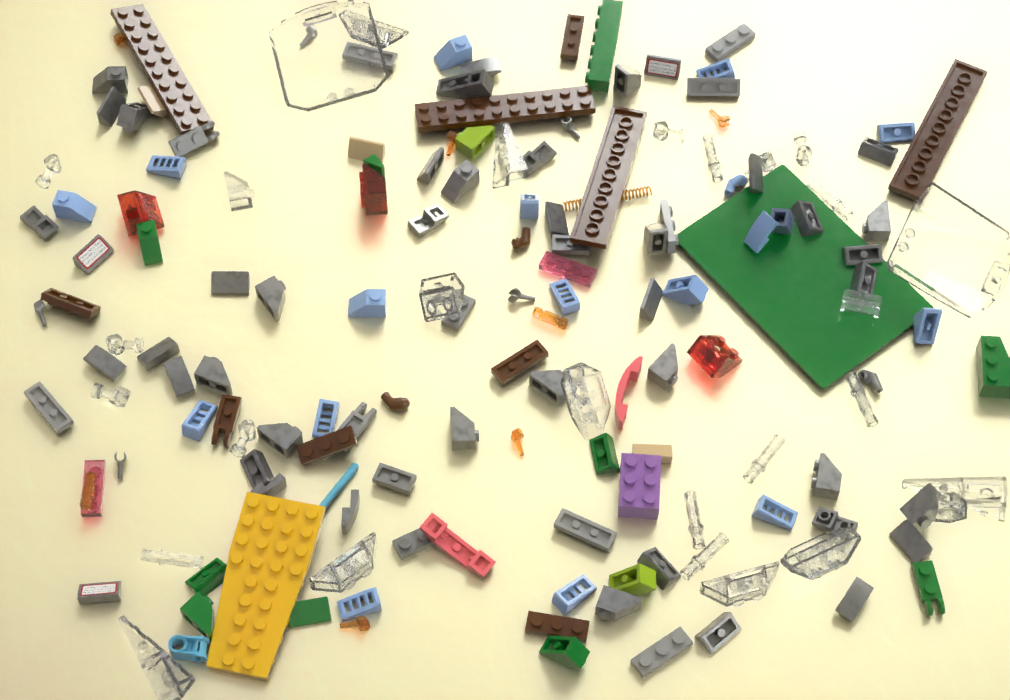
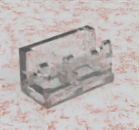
[840,289,882,319]

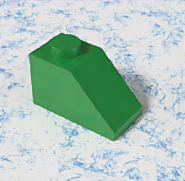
[136,220,163,266]
[180,592,215,643]
[539,635,590,669]

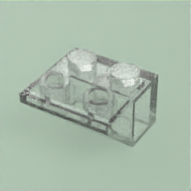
[419,272,465,322]

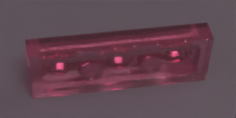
[539,251,598,288]
[80,460,106,517]

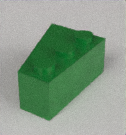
[976,335,1010,399]

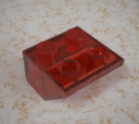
[359,164,388,216]
[117,190,165,236]
[687,334,743,378]

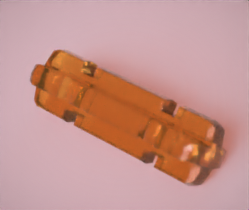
[532,307,569,329]
[80,472,97,510]

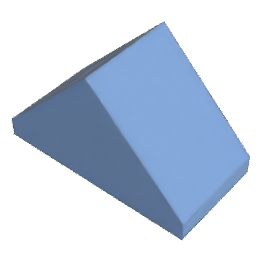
[520,194,539,219]
[913,307,943,345]

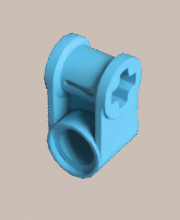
[168,635,210,662]

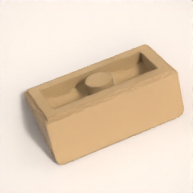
[137,85,168,118]
[348,136,386,163]
[632,444,673,464]

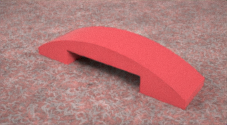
[615,356,643,431]
[419,513,496,578]

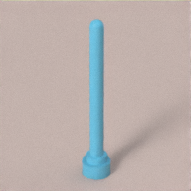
[319,463,359,509]

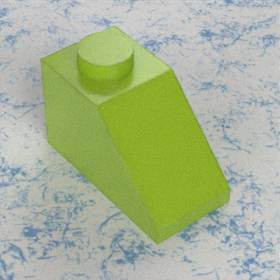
[455,125,495,160]
[609,563,656,595]

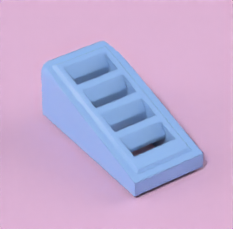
[696,58,736,78]
[146,155,187,179]
[549,278,580,315]
[312,399,340,438]
[181,400,218,441]
[752,494,798,530]
[552,574,597,615]
[337,587,382,621]

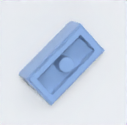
[877,122,915,142]

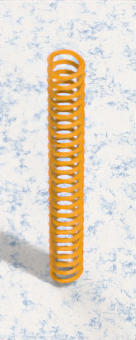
[562,186,652,211]

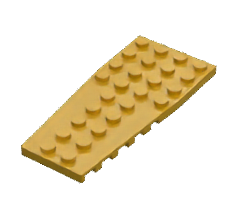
[206,492,326,680]

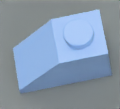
[434,35,473,71]
[52,190,97,223]
[662,274,709,306]
[348,289,387,317]

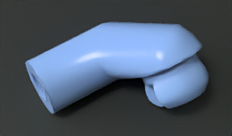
[724,174,748,196]

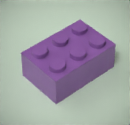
[618,453,661,520]

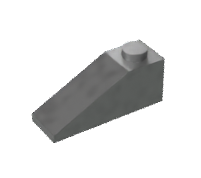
[436,69,494,98]

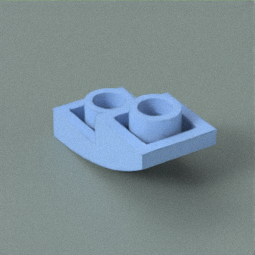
[744,211,779,254]

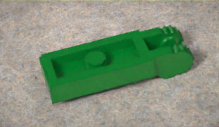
[911,560,945,616]

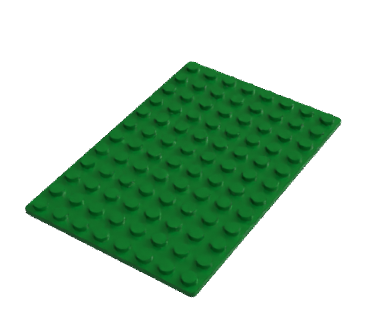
[678,164,933,389]

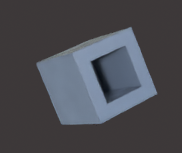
[771,208,794,235]

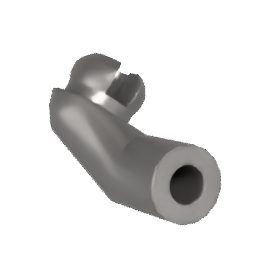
[858,369,883,393]

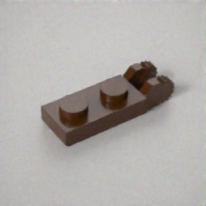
[211,394,242,447]

